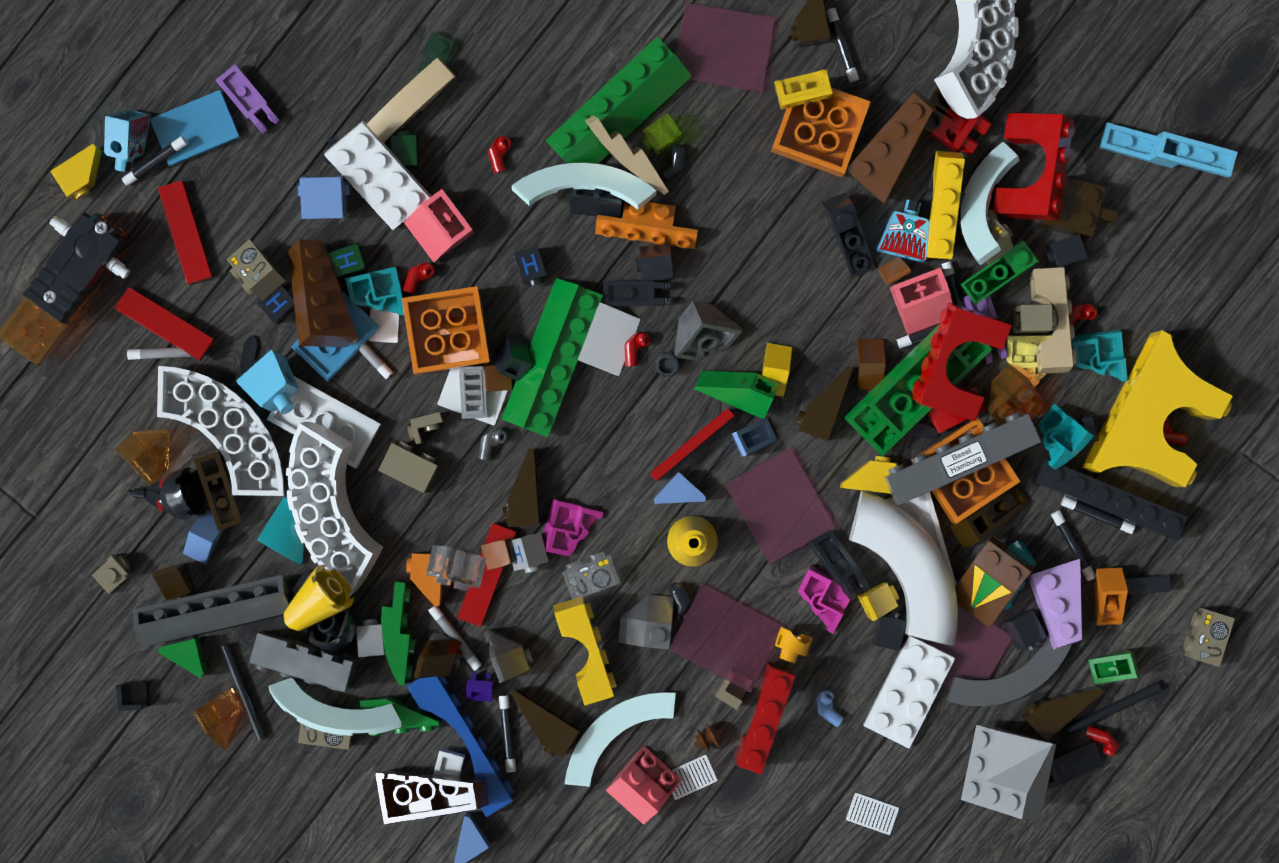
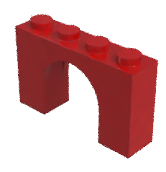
[993,113,1075,221]
[913,302,1012,421]
[735,663,795,775]

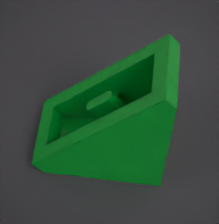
[157,637,208,678]
[1088,649,1140,684]

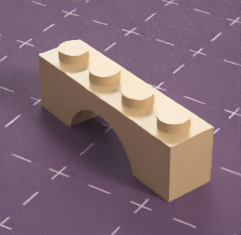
[1030,267,1076,374]

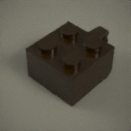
[1038,177,1118,239]

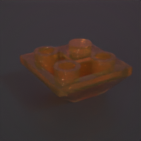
[988,364,1047,426]

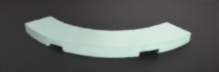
[961,142,1020,265]
[512,163,657,210]
[269,678,402,736]
[565,692,676,787]

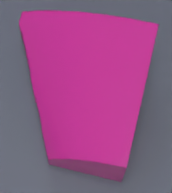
[542,498,604,556]
[798,565,856,634]

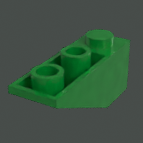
[960,240,1038,305]
[694,371,779,419]
[360,697,441,735]

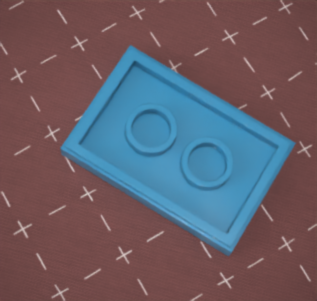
[150,90,240,166]
[291,292,380,382]

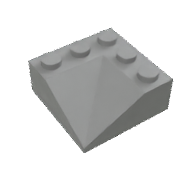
[961,725,1056,821]

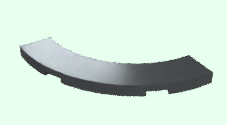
[946,633,1072,706]

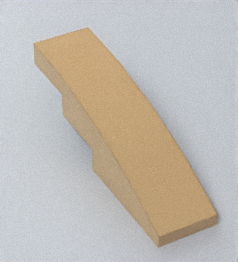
[367,57,456,144]
[585,115,669,194]

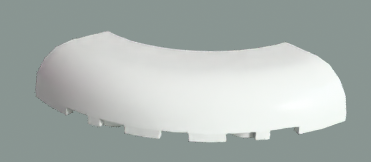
[934,0,1019,119]
[157,366,284,496]
[286,422,383,596]
[849,491,958,646]

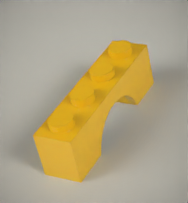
[927,151,965,259]
[553,596,617,705]

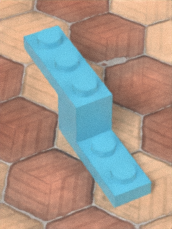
[1099,122,1237,178]

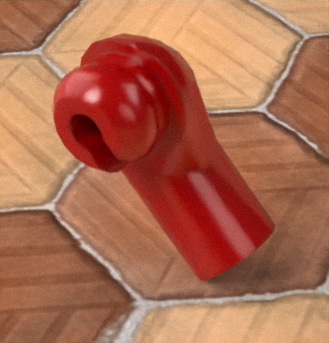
[488,136,511,174]
[403,262,435,294]
[1069,303,1097,325]
[624,331,650,366]
[1163,418,1187,446]
[1086,725,1120,756]

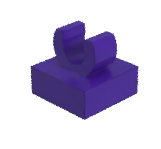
[466,672,493,702]

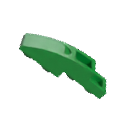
[381,581,416,686]

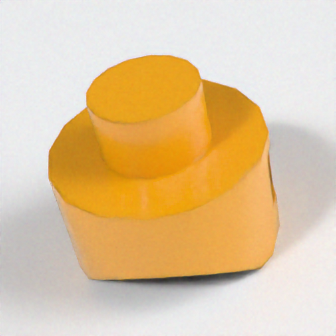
[775,627,813,663]

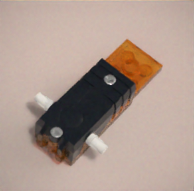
[0,212,132,366]

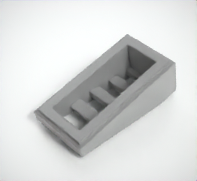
[459,366,487,419]

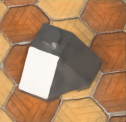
[674,301,742,361]
[618,594,674,649]
[484,629,534,683]

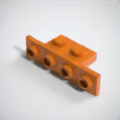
[595,201,698,249]

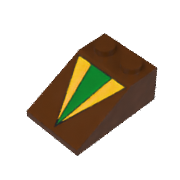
[955,537,1035,628]

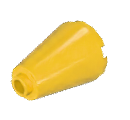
[667,516,718,566]
[284,564,354,631]

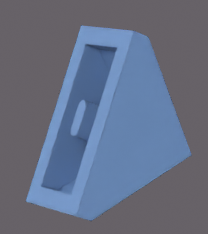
[731,418,777,457]
[654,472,706,504]
[183,509,224,565]
[454,812,490,863]

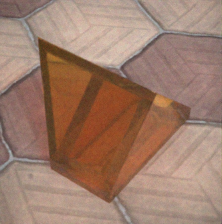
[115,429,169,486]
[192,688,245,751]

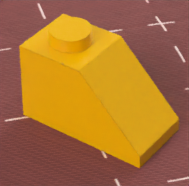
[51,144,102,200]
[840,456,897,494]
[857,582,899,621]

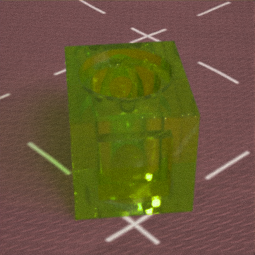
[641,113,682,154]

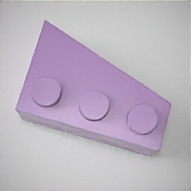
[1028,559,1082,650]

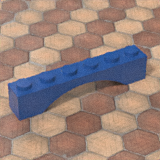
[407,676,515,817]

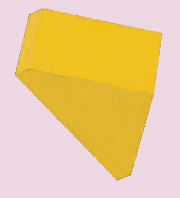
[762,343,792,397]

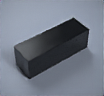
[1125,575,1171,595]

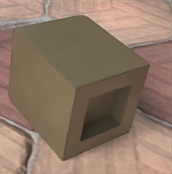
[715,668,751,710]

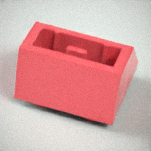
[404,189,474,263]
[890,268,953,335]
[606,746,682,824]

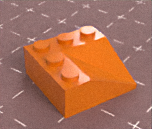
[771,88,870,177]
[402,286,490,375]
[911,418,1020,524]

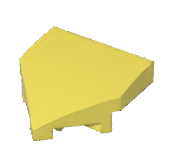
[1006,334,1052,387]

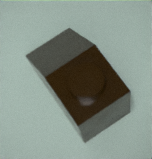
[790,0,830,48]
[152,563,196,600]
[414,632,464,679]

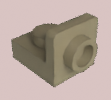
[407,412,444,445]
[92,554,133,594]

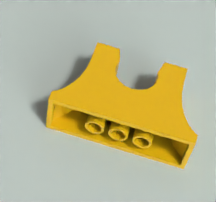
[1081,330,1232,487]

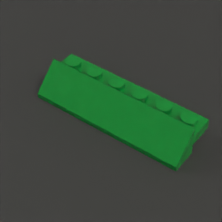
[546,37,692,164]
[502,278,603,437]
[844,324,992,457]

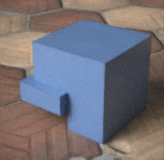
[298,175,352,219]

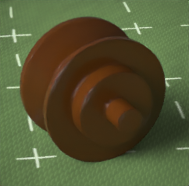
[694,724,723,752]

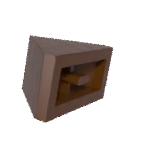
[857,339,885,390]

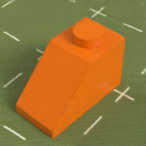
[406,552,445,606]
[1094,568,1128,625]

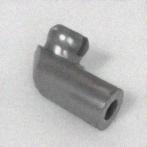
[478,428,507,461]

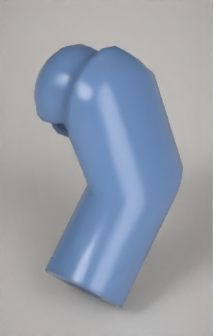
[817,690,844,727]

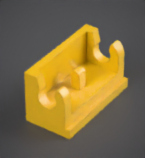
[774,69,833,110]

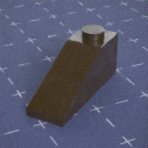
[795,367,853,441]
[192,447,242,531]
[503,449,540,527]
[950,484,1030,548]
[1022,686,1103,741]
[512,689,580,758]

